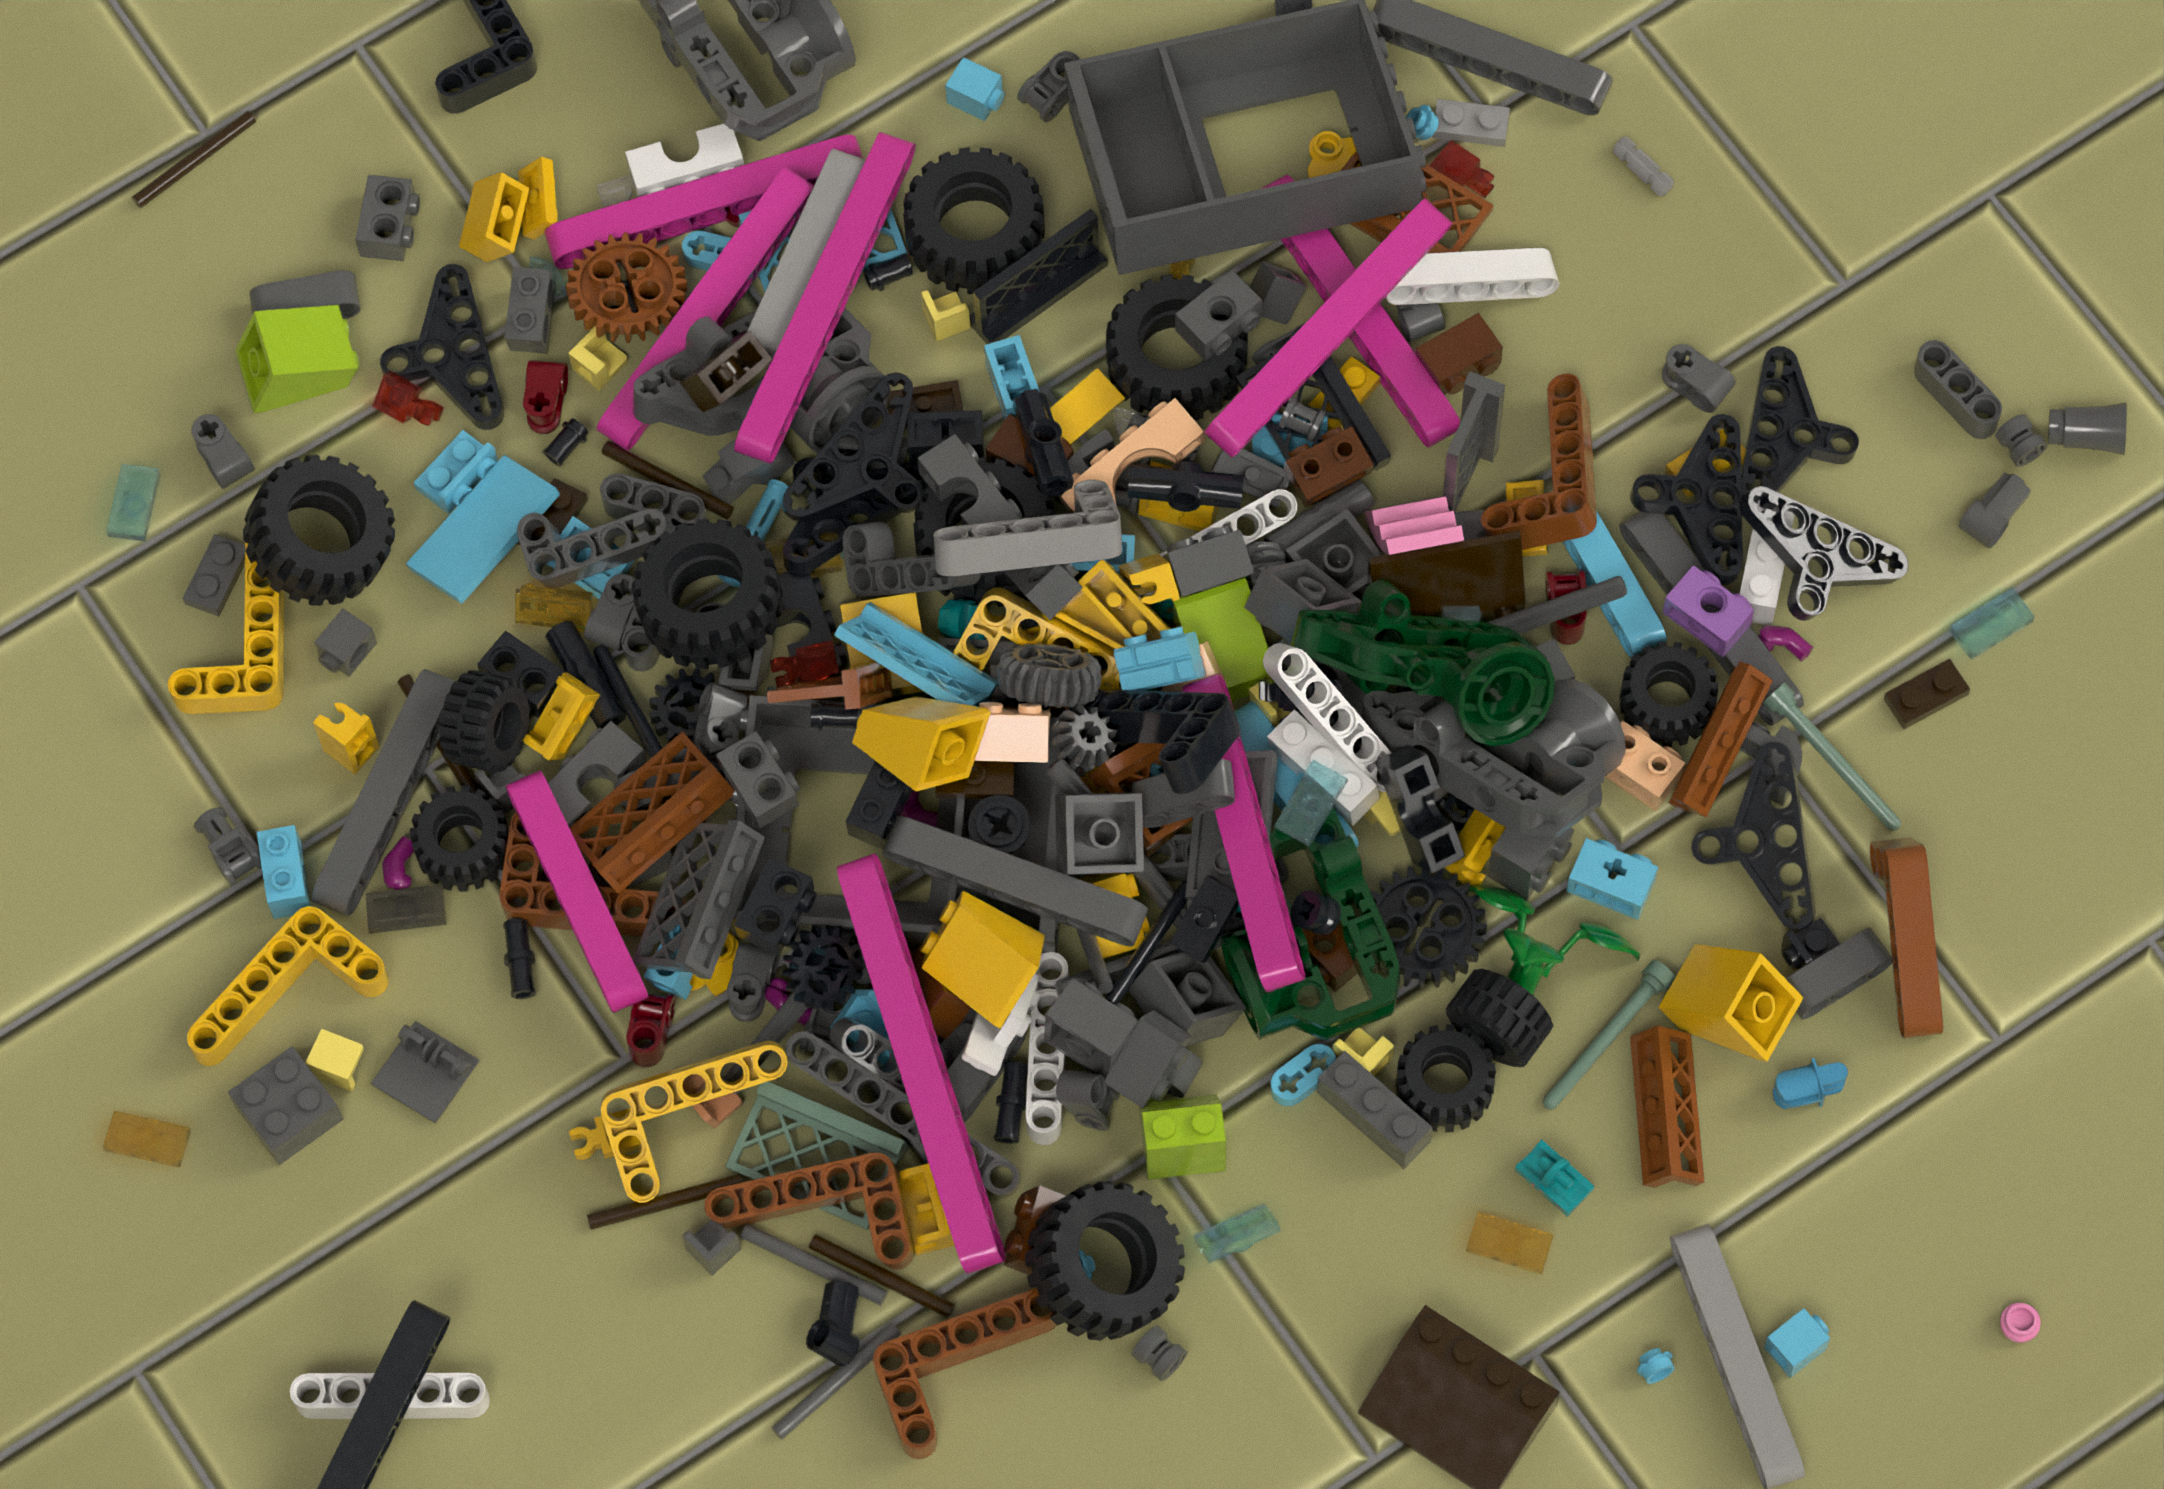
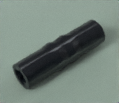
[545,621,627,729]

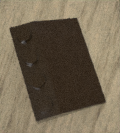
[1367,531,1525,641]
[1358,1305,1560,1489]

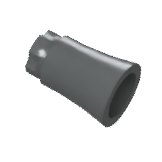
[2048,402,2127,455]

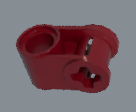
[523,360,568,434]
[1545,570,1587,645]
[626,993,676,1067]

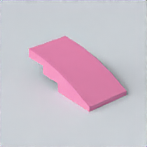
[1364,496,1464,555]

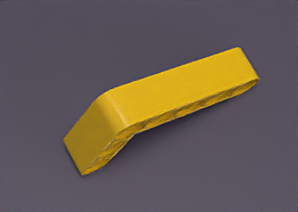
[167,543,285,714]
[953,588,1146,691]
[187,906,389,1066]
[600,1041,788,1203]

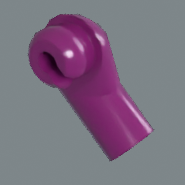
[1758,625,1814,662]
[901,790,938,828]
[382,836,414,893]
[765,978,813,1026]

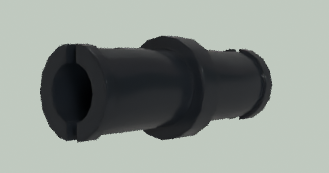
[503,918,536,999]
[994,1061,1028,1144]

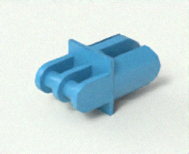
[1772,1058,1848,1109]

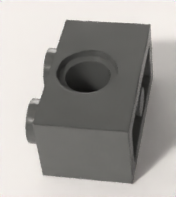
[1175,270,1262,361]

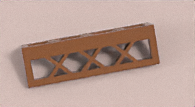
[1669,661,1773,817]
[1630,1025,1705,1188]

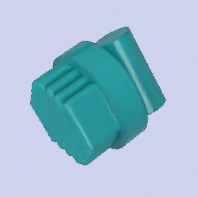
[938,599,988,640]

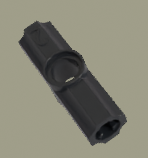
[1013,389,1074,497]
[1128,461,1244,512]

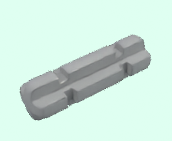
[1613,136,1674,196]

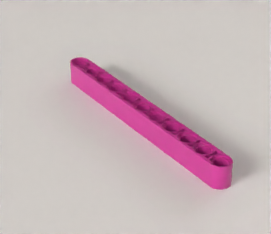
[734,132,916,464]
[837,853,1006,1274]

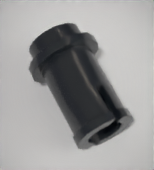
[863,253,913,292]
[542,418,589,467]
[811,700,858,731]

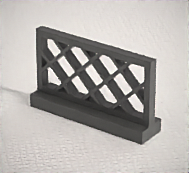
[1443,371,1505,512]
[633,820,765,979]

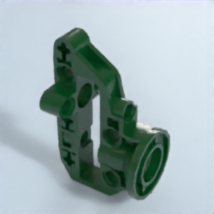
[1290,579,1555,746]
[1220,783,1400,1040]

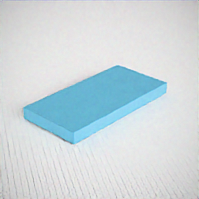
[406,455,560,604]

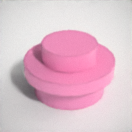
[2000,1303,2041,1343]

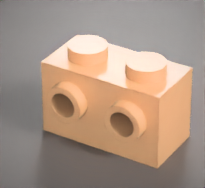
[975,702,1050,762]
[1605,720,1686,811]

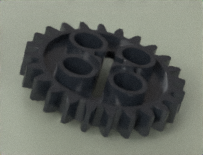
[1371,866,1487,989]

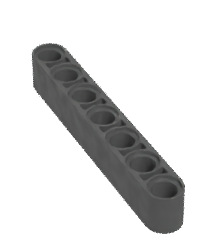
[1373,0,1613,115]
[1619,511,1804,726]
[312,669,455,916]
[882,816,1148,947]
[786,1032,1021,1197]

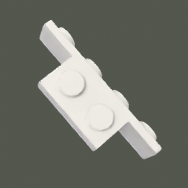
[962,973,1040,1076]

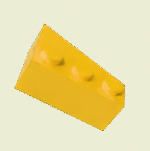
[1055,560,1170,649]

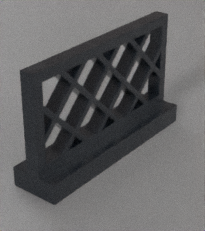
[970,209,1107,344]
[1236,352,1391,506]

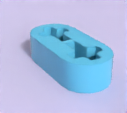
[682,231,731,271]
[1271,1044,1336,1106]

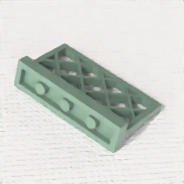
[725,1081,909,1230]

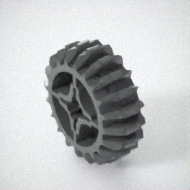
[997,642,1102,708]

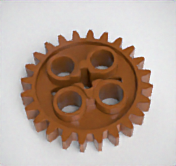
[566,232,687,343]

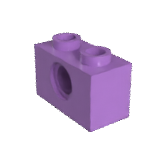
[1663,565,1754,657]

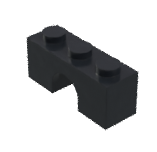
[777,572,848,682]
[1375,745,1465,873]

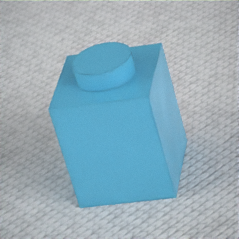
[945,57,1005,121]
[1764,1308,1830,1378]

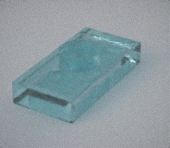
[106,464,160,541]
[1949,587,2035,660]
[1274,760,1348,847]
[1194,1204,1281,1263]

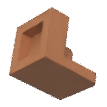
[682,1074,743,1128]

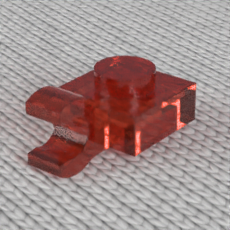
[1429,140,1495,198]
[372,371,444,426]
[770,640,839,688]

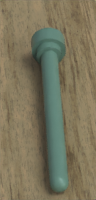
[1762,682,1901,831]
[1543,959,1675,1110]

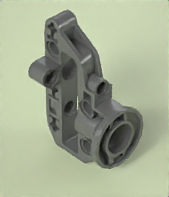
[638,0,856,141]
[632,308,891,454]
[1362,679,1626,839]

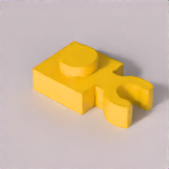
[569,1108,642,1160]

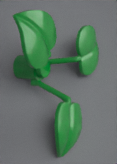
[1470,885,1641,995]

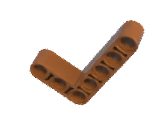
[1480,373,1597,550]
[499,813,690,936]
[1870,837,1943,1038]
[705,1152,914,1270]
[873,1288,1057,1459]

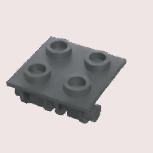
[371,1021,480,1124]

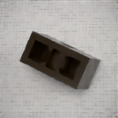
[680,330,773,413]

